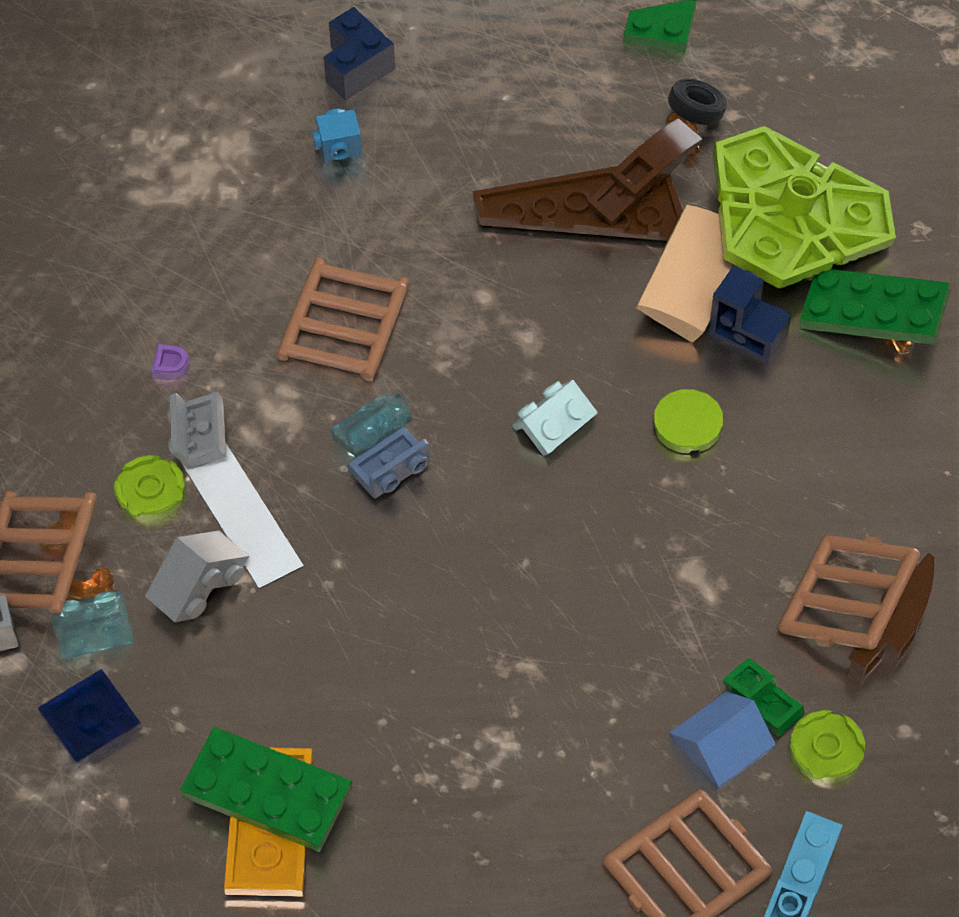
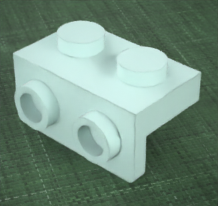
[512,380,598,456]

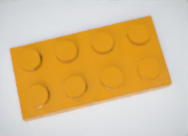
[224,748,313,897]

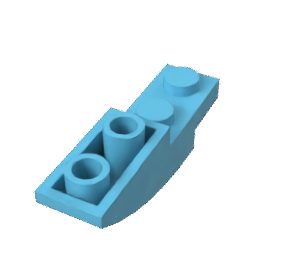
[764,811,843,917]

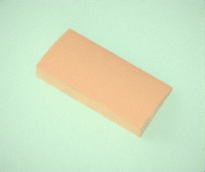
[635,205,735,343]

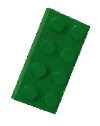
[799,269,951,344]
[180,727,352,852]

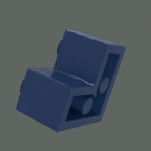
[324,7,395,101]
[709,265,791,363]

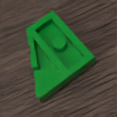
[623,0,697,53]

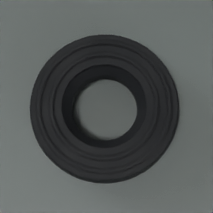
[668,78,727,125]

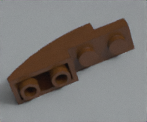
[588,118,703,227]
[848,553,934,685]

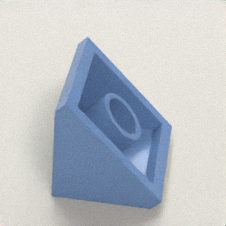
[669,691,776,790]

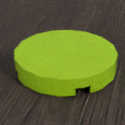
[654,389,723,453]
[114,455,186,522]
[789,710,866,784]

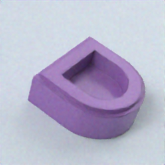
[151,344,190,381]

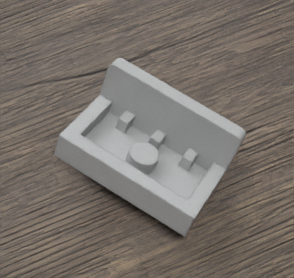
[167,392,226,469]

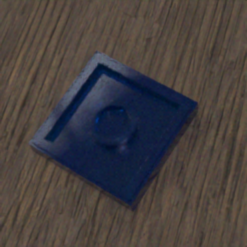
[38,669,142,768]

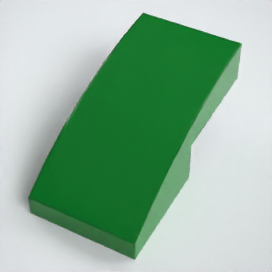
[723,657,805,737]

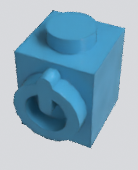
[312,108,362,162]

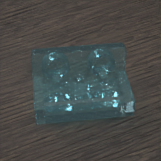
[330,392,412,458]
[52,591,133,659]

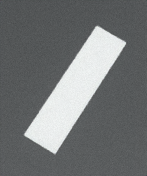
[181,442,304,588]

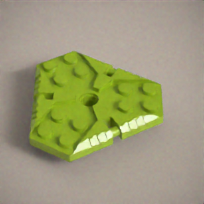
[712,126,896,289]

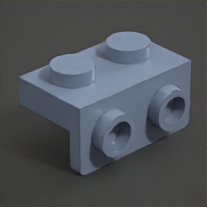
[348,426,430,499]

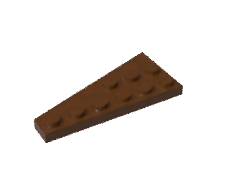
[473,166,683,241]

